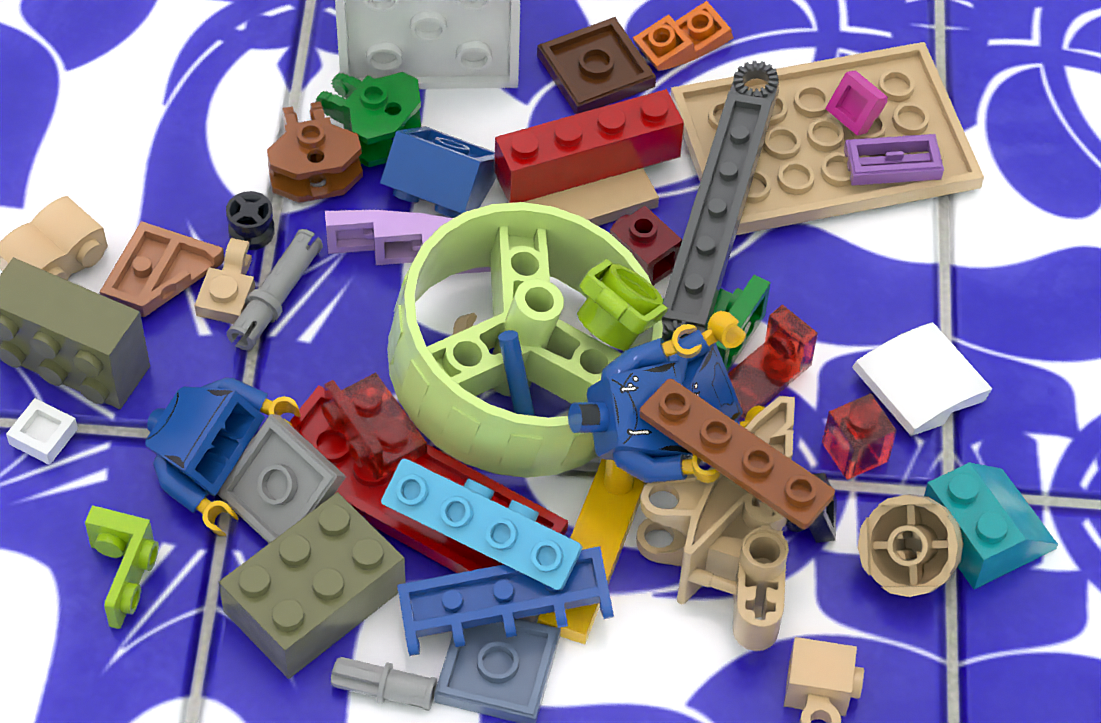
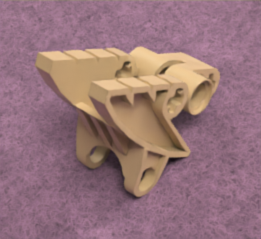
[636,396,795,651]

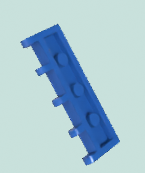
[397,546,614,656]

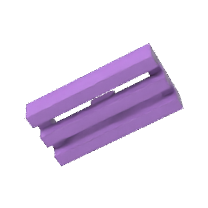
[844,134,944,186]

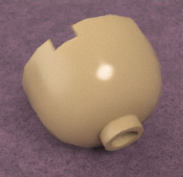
[858,494,963,597]

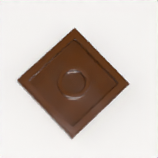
[537,17,656,114]

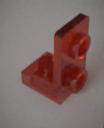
[728,304,818,419]

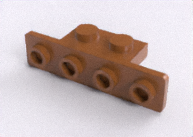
[640,379,835,529]

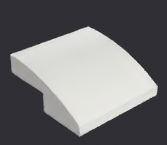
[852,322,992,436]

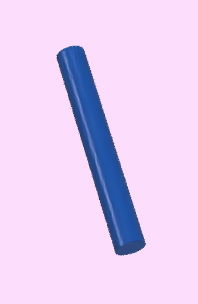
[498,330,535,416]

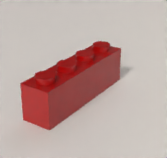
[494,89,684,203]

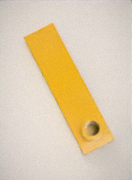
[537,459,647,644]

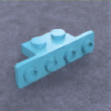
[381,459,582,591]

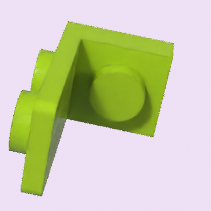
[85,505,159,629]

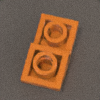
[633,1,733,71]

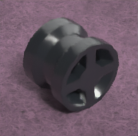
[226,191,275,250]

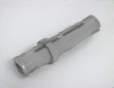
[226,229,323,351]

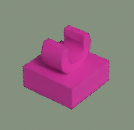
[825,70,888,135]

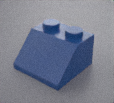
[380,126,497,218]

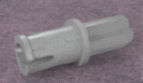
[331,657,437,711]

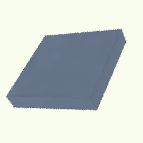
[434,619,561,723]

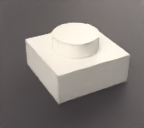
[6,398,78,465]

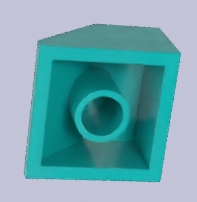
[924,462,1058,589]

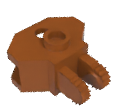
[267,101,363,203]

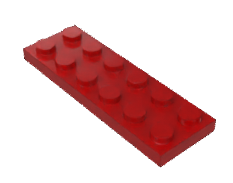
[289,385,568,573]

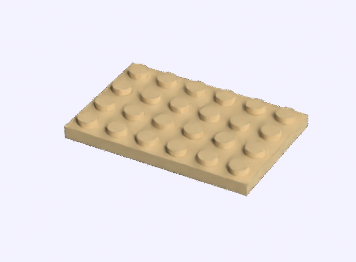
[670,42,984,235]

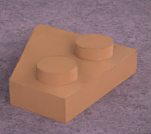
[99,221,224,317]

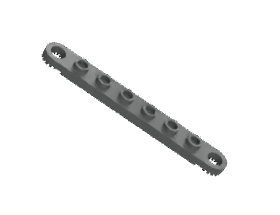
[662,61,779,342]

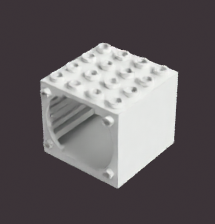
[335,0,520,89]

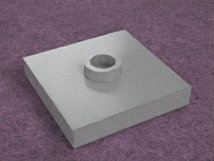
[217,414,346,543]

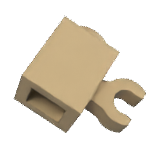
[784,637,864,723]

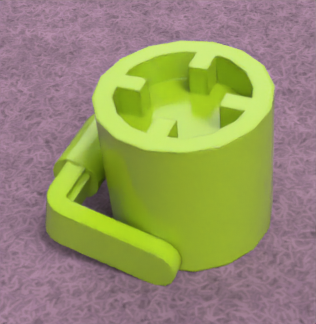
[577,259,668,350]

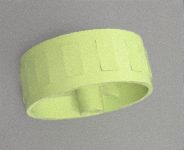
[387,202,663,478]

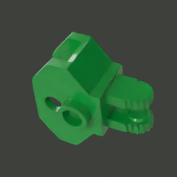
[315,72,421,167]

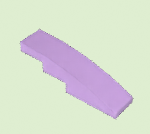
[325,210,491,274]

